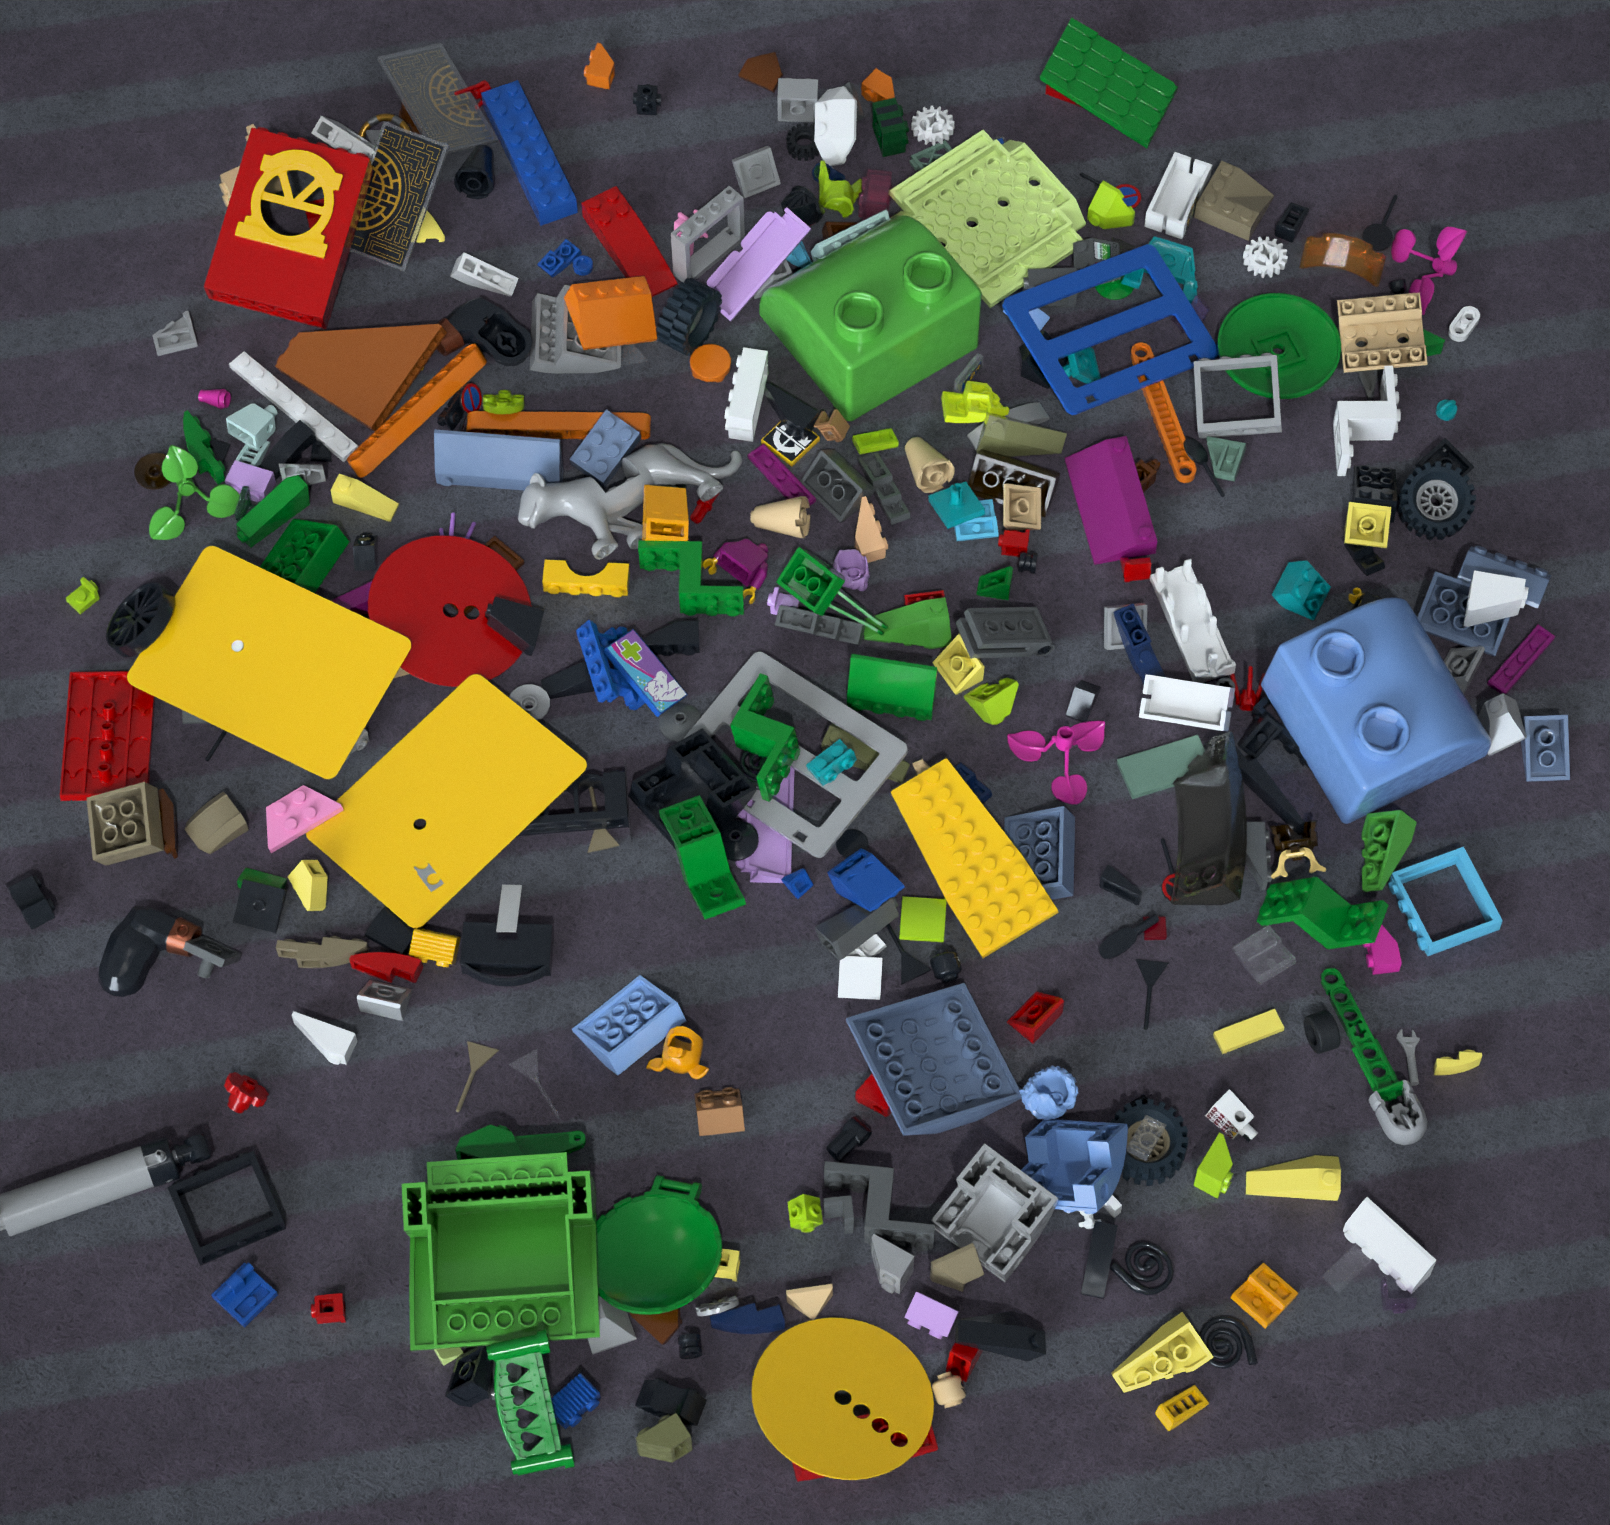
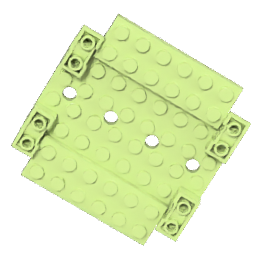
[889,130,1086,308]

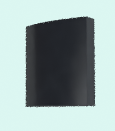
[365,906,427,955]

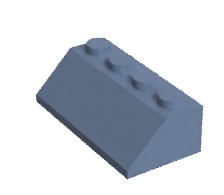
[1457,546,1552,608]

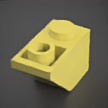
[288,860,328,911]

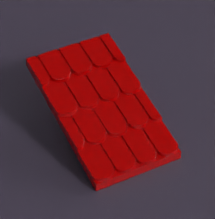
[60,671,155,801]

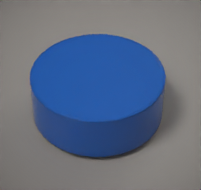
[573,255,593,276]

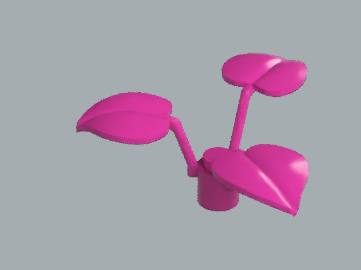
[1391,227,1467,315]
[1007,721,1105,805]

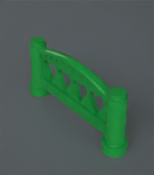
[486,1329,575,1476]

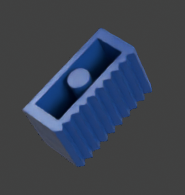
[551,1373,601,1430]

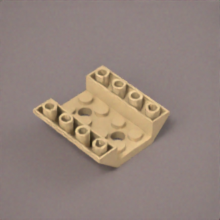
[1337,293,1427,373]

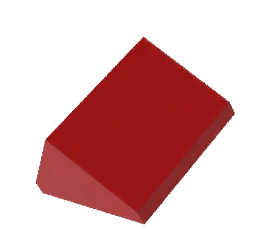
[1007,991,1064,1044]

